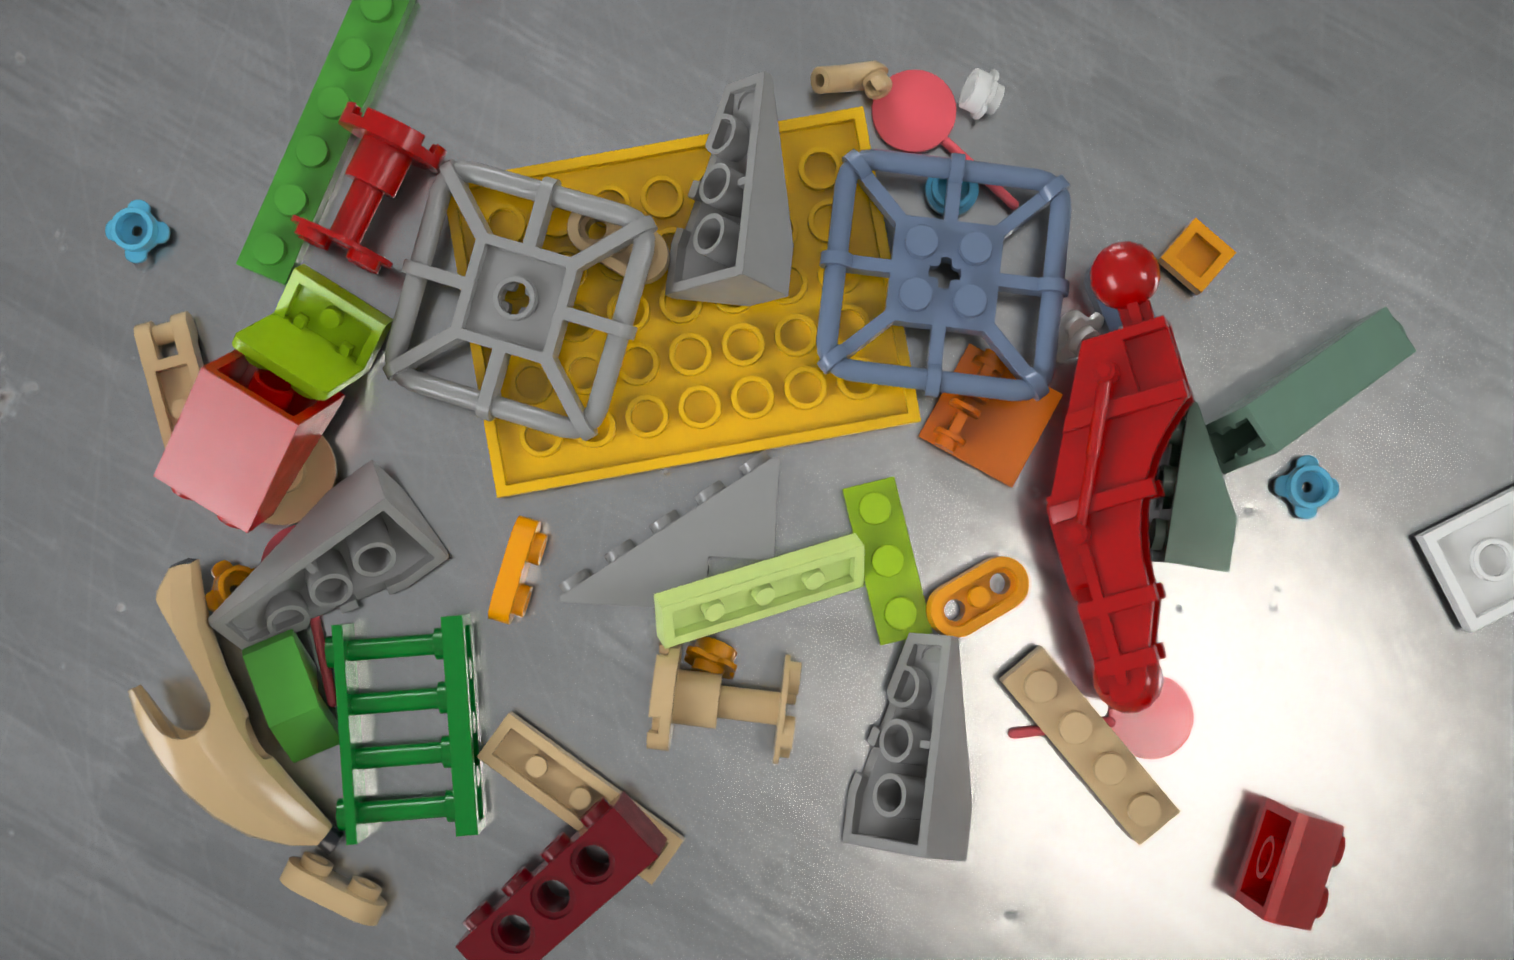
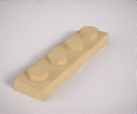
[999,645,1181,846]
[477,711,685,885]

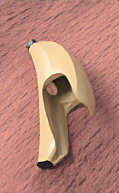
[128,558,344,855]

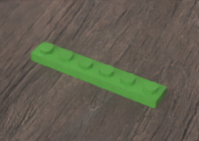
[236,0,416,286]

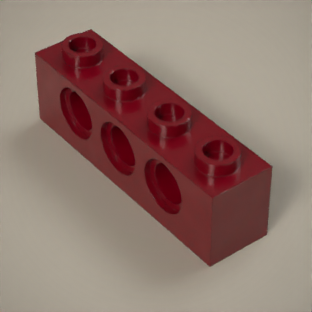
[455,791,668,960]

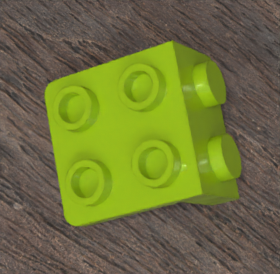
[232,264,393,401]

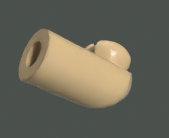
[810,60,892,100]

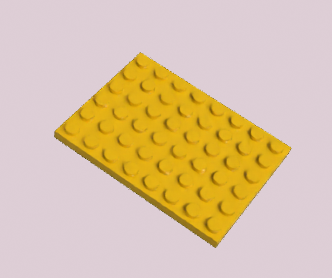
[447,106,921,498]

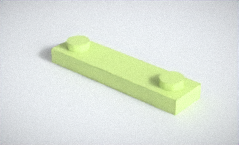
[654,533,865,649]

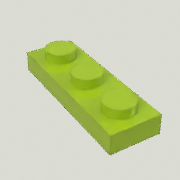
[841,476,933,645]

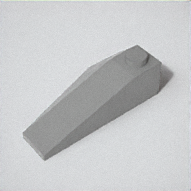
[665,71,794,306]
[208,459,450,650]
[842,632,973,861]

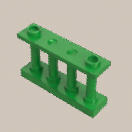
[325,613,486,845]

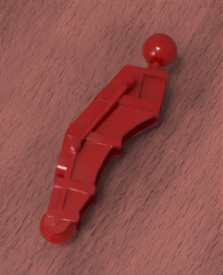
[1046,241,1196,713]

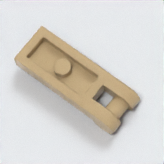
[134,311,204,448]

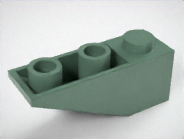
[1149,402,1237,573]

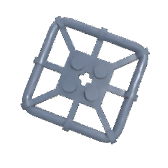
[816,149,1072,401]

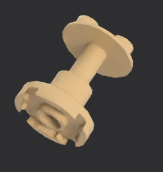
[646,642,802,764]

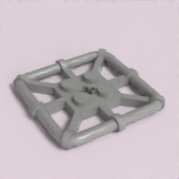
[382,159,658,441]

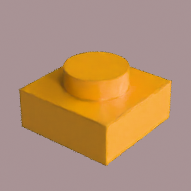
[1157,218,1237,296]

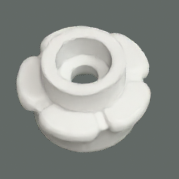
[959,68,1005,120]

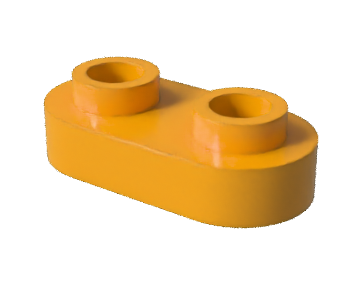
[488,515,548,625]
[926,556,1029,638]

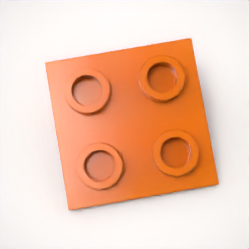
[918,343,1063,488]

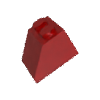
[1234,797,1346,931]

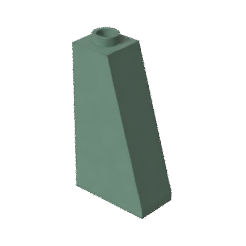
[1205,306,1417,474]

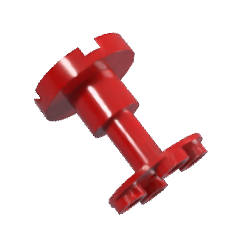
[291,101,447,275]

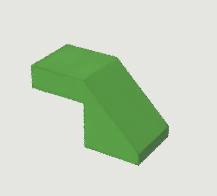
[242,629,339,763]

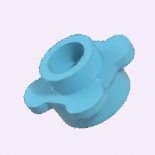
[105,200,170,264]
[1274,455,1339,519]

